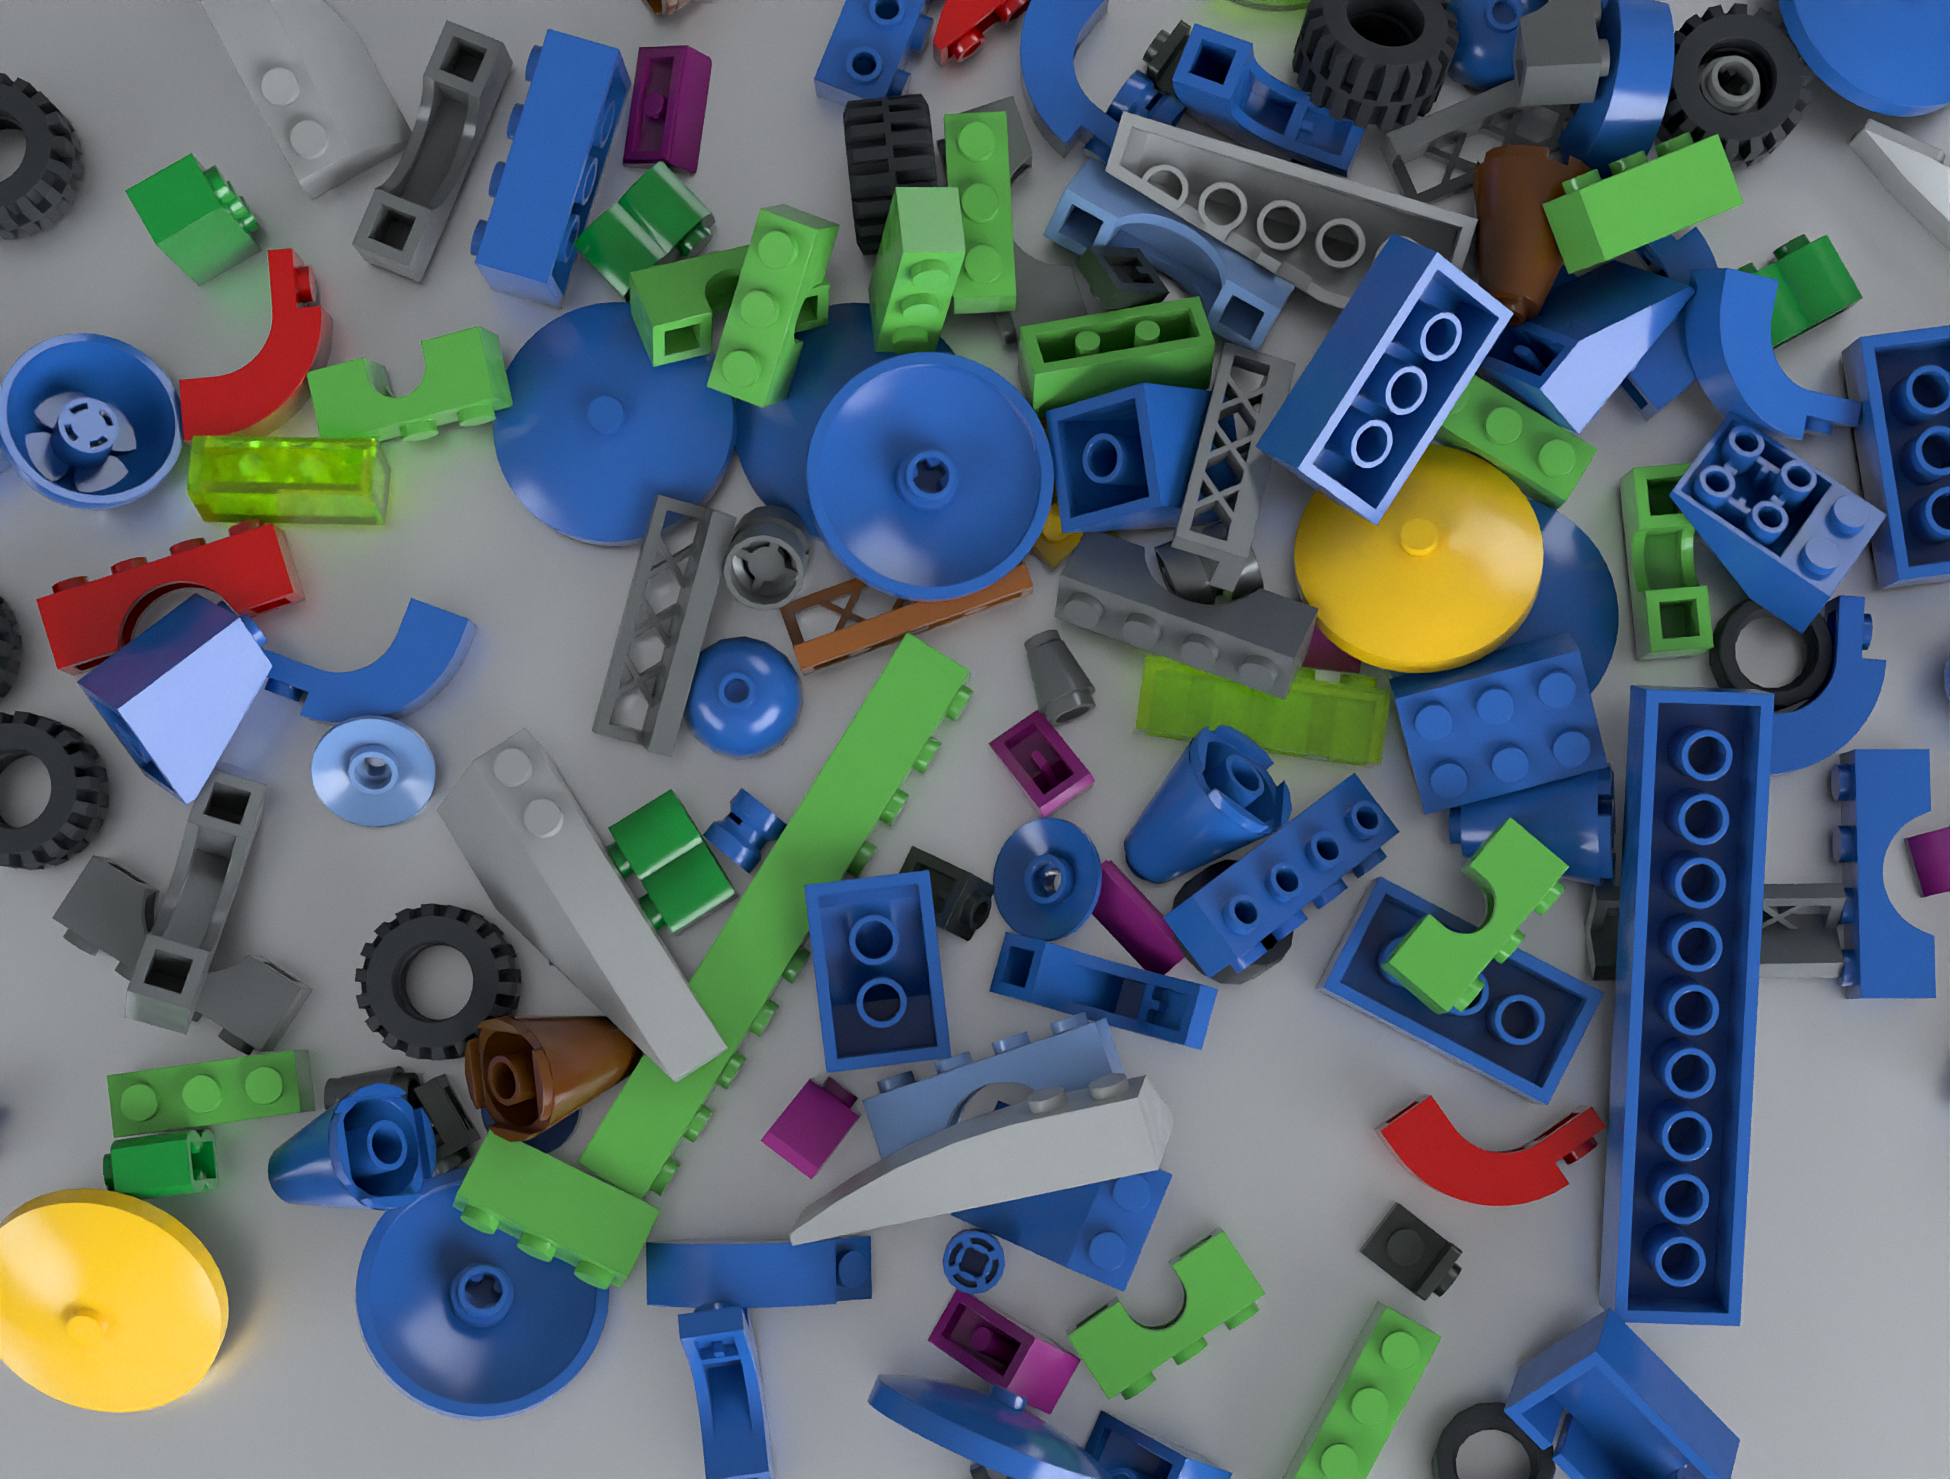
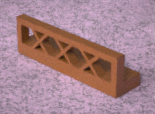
[779,561,1033,676]

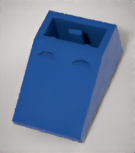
[1477,260,1695,434]
[1669,411,1887,634]

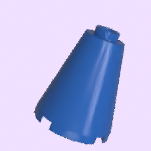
[1124,725,1292,884]
[1449,762,1616,886]
[268,1083,436,1211]

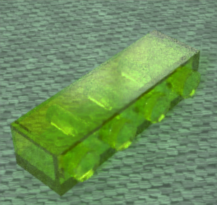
[1133,654,1391,769]

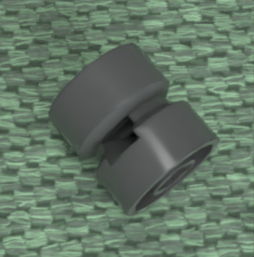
[724,505,812,611]
[1154,521,1264,605]

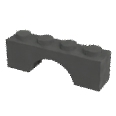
[1512,0,1610,107]
[352,20,513,283]
[936,96,1088,352]
[1054,531,1318,700]
[125,769,267,1035]
[52,855,313,1055]

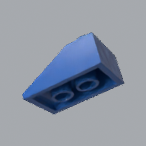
[804,870,952,1073]
[950,1100,1172,1292]

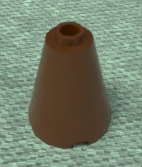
[1473,144,1592,326]
[465,1015,642,1142]

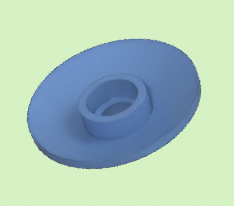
[311,715,436,827]

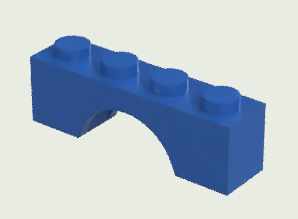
[1831,749,1936,999]

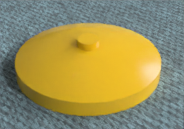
[1294,444,1544,673]
[0,1188,229,1412]

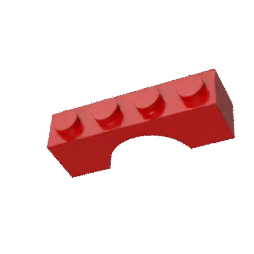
[36,519,306,676]

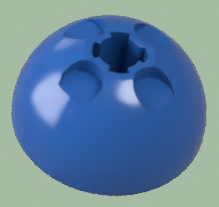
[0,333,184,510]

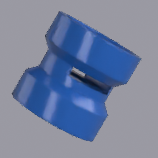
[1106,69,1187,127]
[702,788,787,874]
[942,1228,1005,1294]

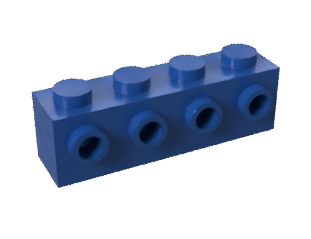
[814,0,934,107]
[1163,772,1400,978]

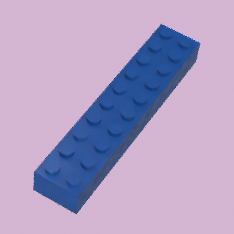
[1599,685,1774,1326]

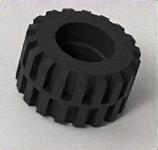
[1292,0,1459,130]
[1657,3,1813,171]
[0,73,83,239]
[843,93,938,256]
[0,711,109,870]
[355,903,522,1060]

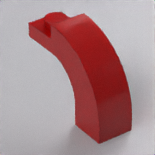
[179,248,333,451]
[1373,1094,1606,1206]

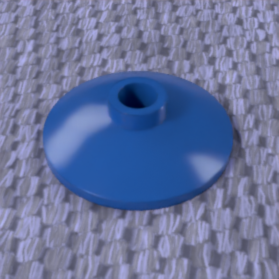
[993,817,1102,941]

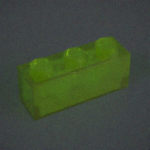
[186,436,391,525]

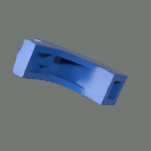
[1020,0,1119,166]
[1558,0,1675,180]
[1172,23,1368,178]
[1618,226,1718,422]
[1685,268,1862,440]
[1770,595,1886,777]
[261,598,478,726]
[989,932,1218,1050]
[646,1235,872,1308]
[678,1302,775,1479]

